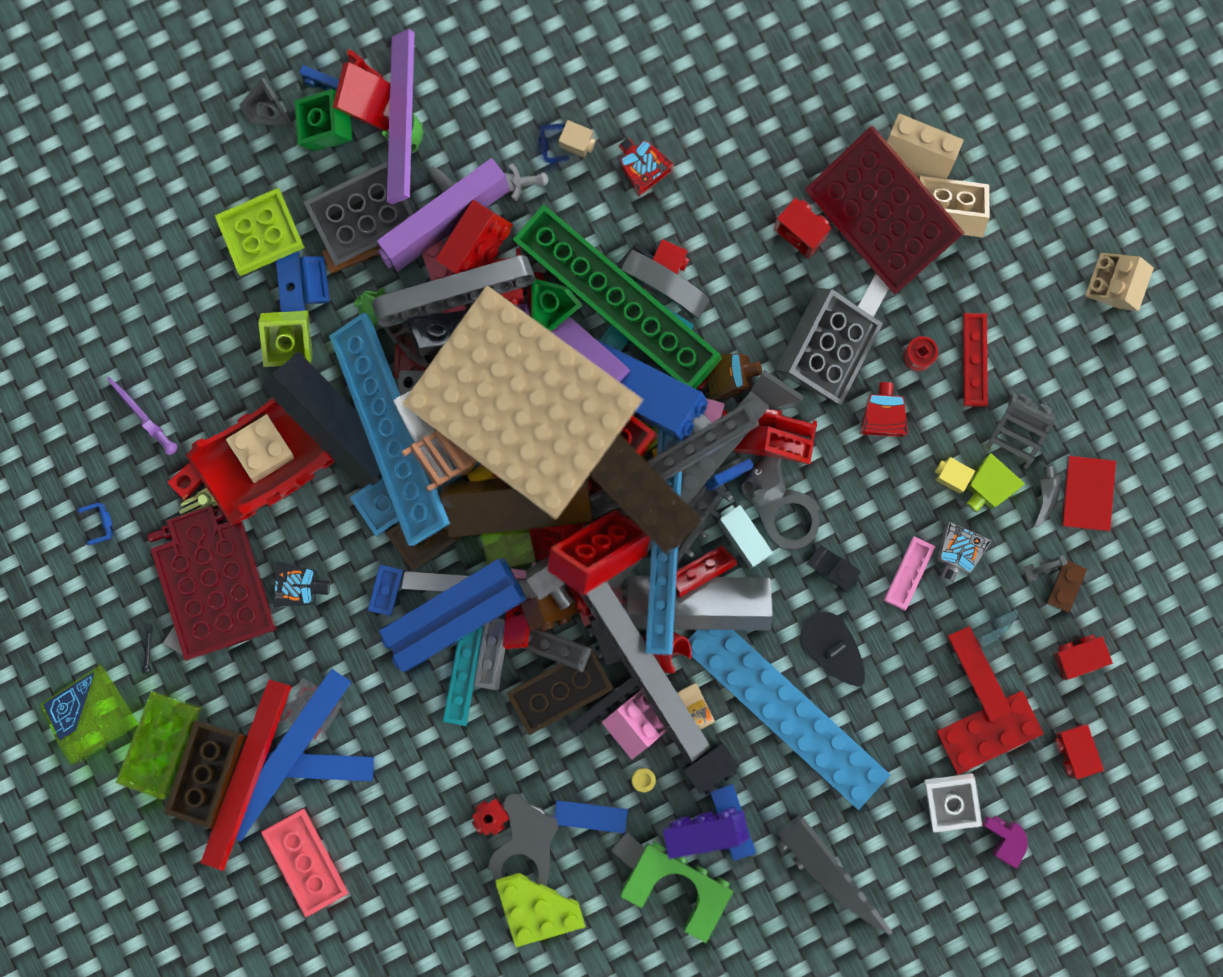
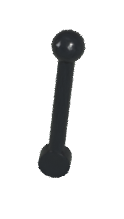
[141,624,153,674]

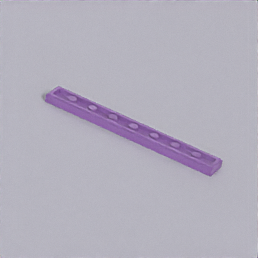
[387,29,414,205]

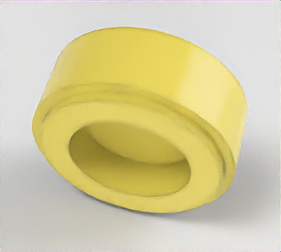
[632,768,656,792]

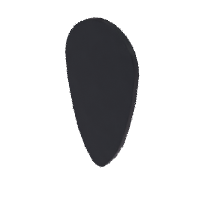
[801,612,865,687]

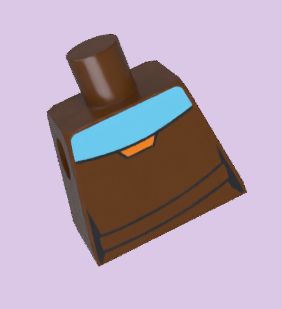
[707,353,762,401]

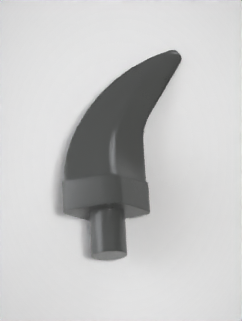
[1035,465,1061,527]

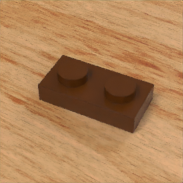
[1045,561,1087,613]

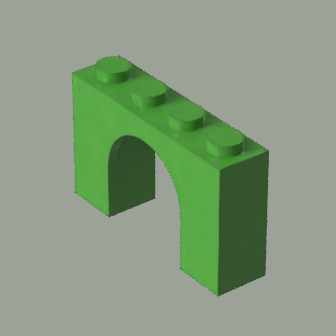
[620,842,734,943]

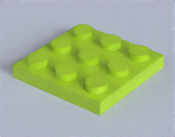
[215,188,305,276]

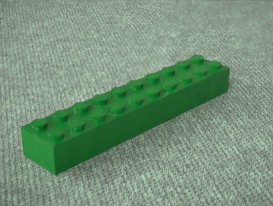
[513,204,722,389]

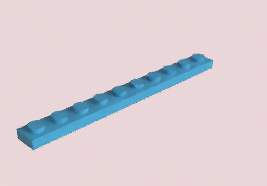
[646,429,682,655]

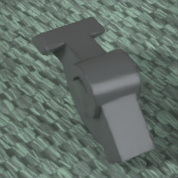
[1023,555,1068,582]

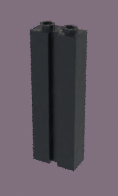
[261,351,382,489]

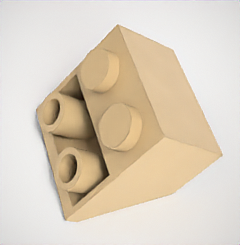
[1085,253,1154,311]

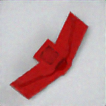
[722,409,817,441]

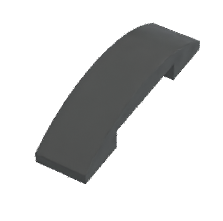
[621,250,710,319]

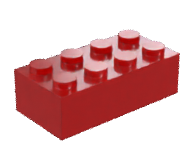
[547,510,650,595]

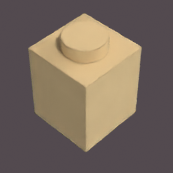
[559,120,596,158]

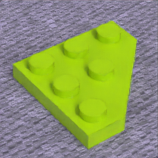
[496,873,585,947]

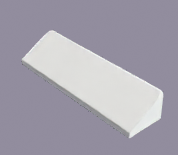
[394,390,454,479]

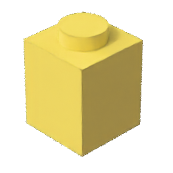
[935,457,975,494]

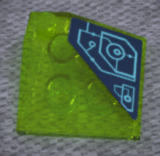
[40,665,139,765]

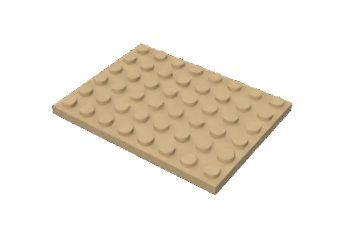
[402,286,643,519]

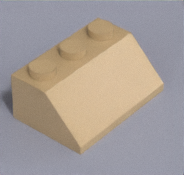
[887,113,964,179]
[919,176,989,237]

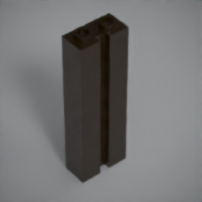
[439,478,593,538]

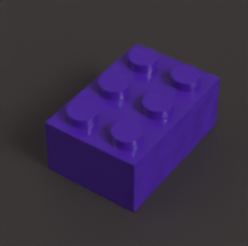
[663,807,750,859]

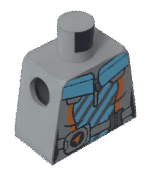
[937,522,991,583]

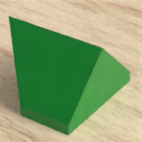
[531,279,583,332]

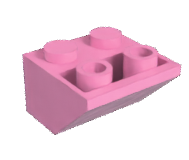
[602,690,666,759]

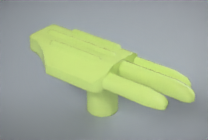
[179,488,217,514]

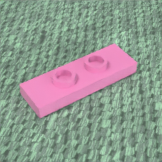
[883,536,935,611]

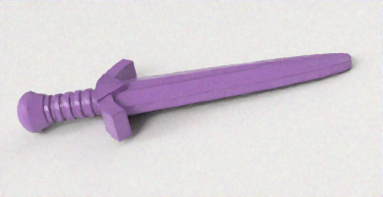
[107,377,177,455]

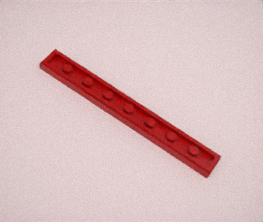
[200,679,292,871]

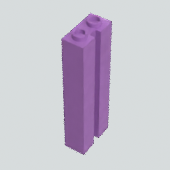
[377,158,509,272]

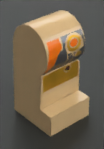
[677,683,715,730]

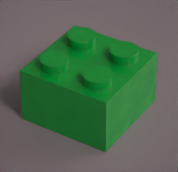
[294,89,352,152]

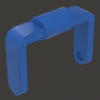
[77,503,113,546]

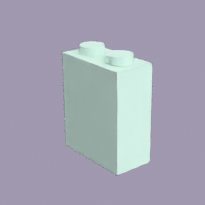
[718,505,773,569]

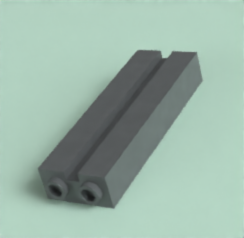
[622,576,772,631]

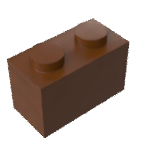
[521,587,579,632]

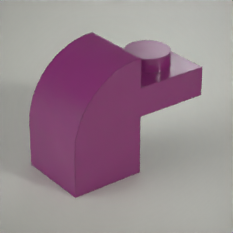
[982,815,1028,869]

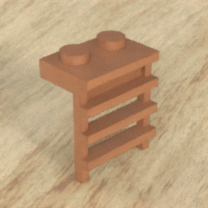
[401,430,477,492]

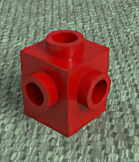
[472,798,510,836]

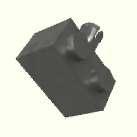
[526,555,573,610]

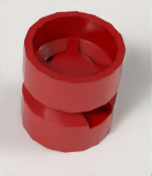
[903,336,938,372]

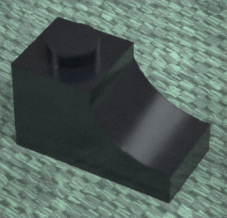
[806,545,861,592]

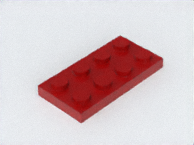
[936,691,1044,775]

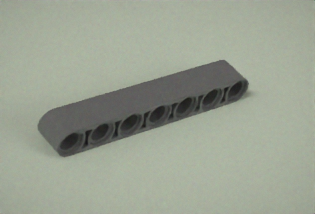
[372,256,535,327]

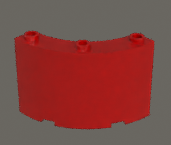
[186,398,335,526]

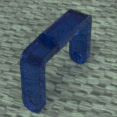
[538,123,570,163]

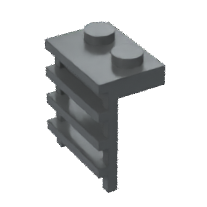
[985,393,1055,469]

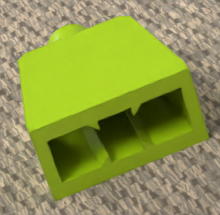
[966,454,1025,513]

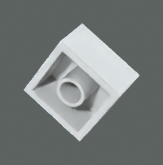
[924,773,982,832]

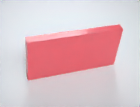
[261,808,349,918]

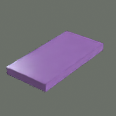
[551,316,630,382]

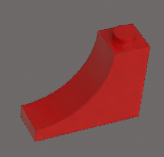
[732,426,814,464]

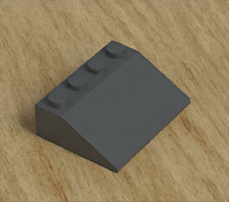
[303,161,414,266]
[775,288,883,405]

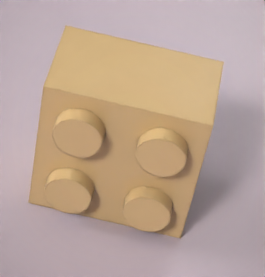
[226,414,294,484]

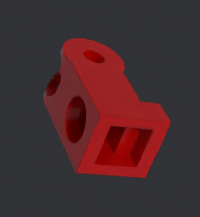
[167,463,203,501]

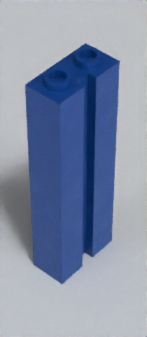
[596,339,708,441]
[379,558,528,672]

